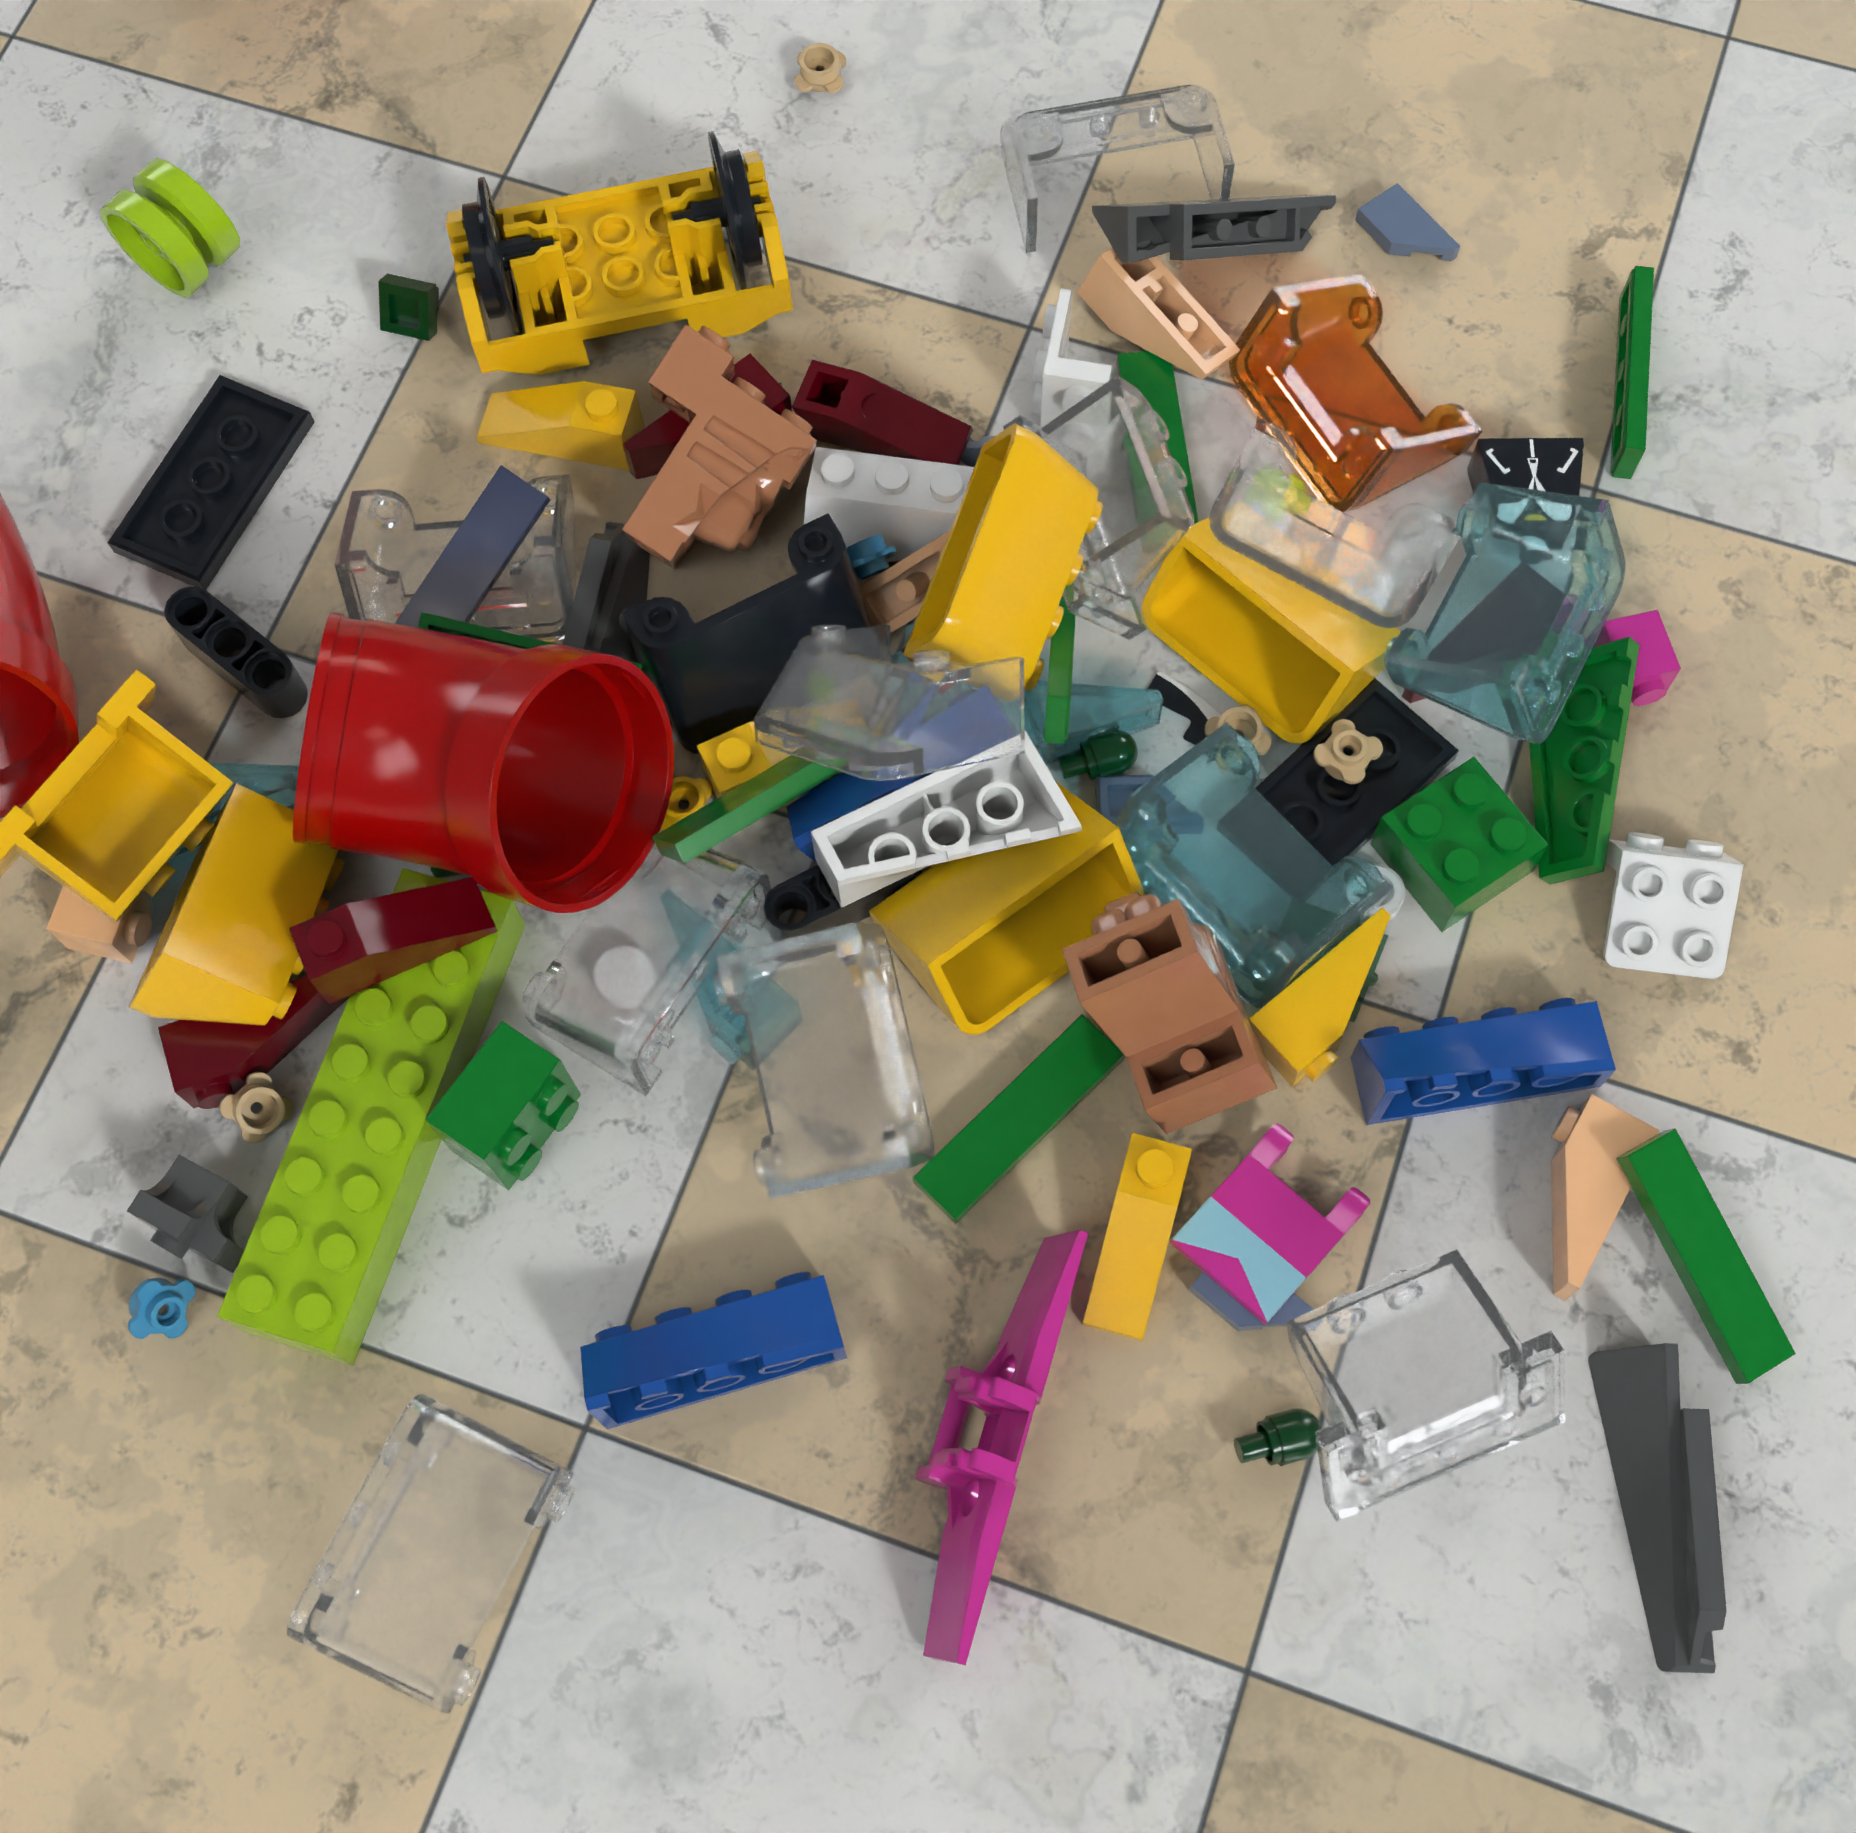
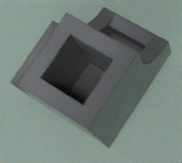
[127,1155,248,1273]

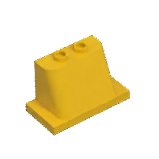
[0,669,233,922]

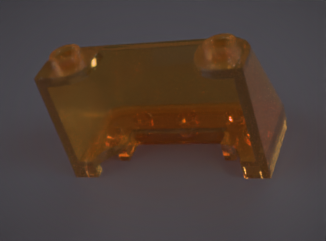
[1229,274,1483,513]

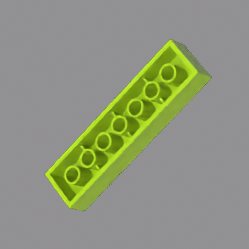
[217,868,526,1366]

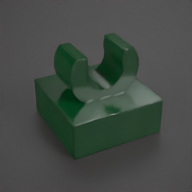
[378,273,439,341]

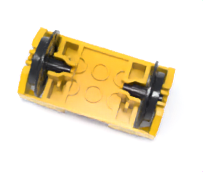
[446,131,793,375]

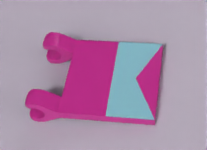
[1170,1123,1370,1326]

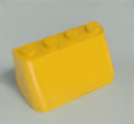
[903,423,1103,701]
[1142,502,1408,744]
[869,781,1145,1035]
[129,783,345,1025]

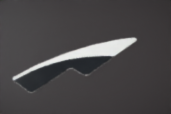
[1144,672,1269,780]

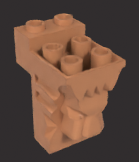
[622,324,817,569]
[1062,892,1277,1134]

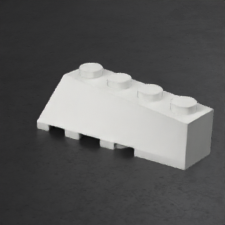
[804,447,974,562]
[811,729,1082,908]

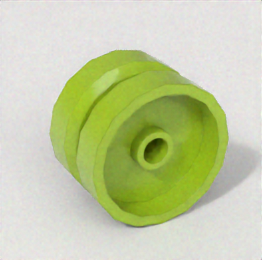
[100,158,240,298]

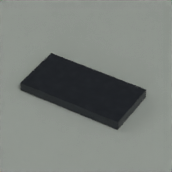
[107,375,315,590]
[1217,678,1459,906]

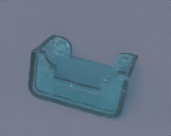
[1384,482,1626,744]
[1115,722,1393,1008]

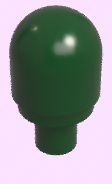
[1058,729,1138,780]
[1234,1408,1323,1466]

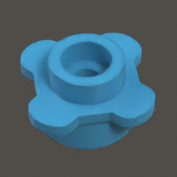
[846,534,896,580]
[128,1278,196,1339]

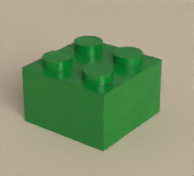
[1370,756,1548,932]
[425,1021,581,1191]

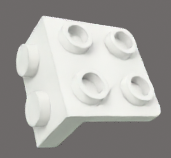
[1032,288,1112,446]
[1603,833,1744,979]

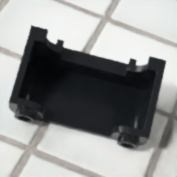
[622,513,878,754]

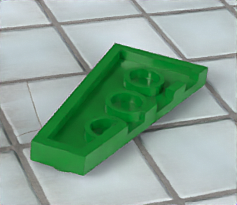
[1524,636,1640,885]

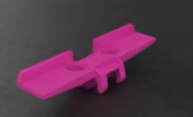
[915,1230,1088,1666]

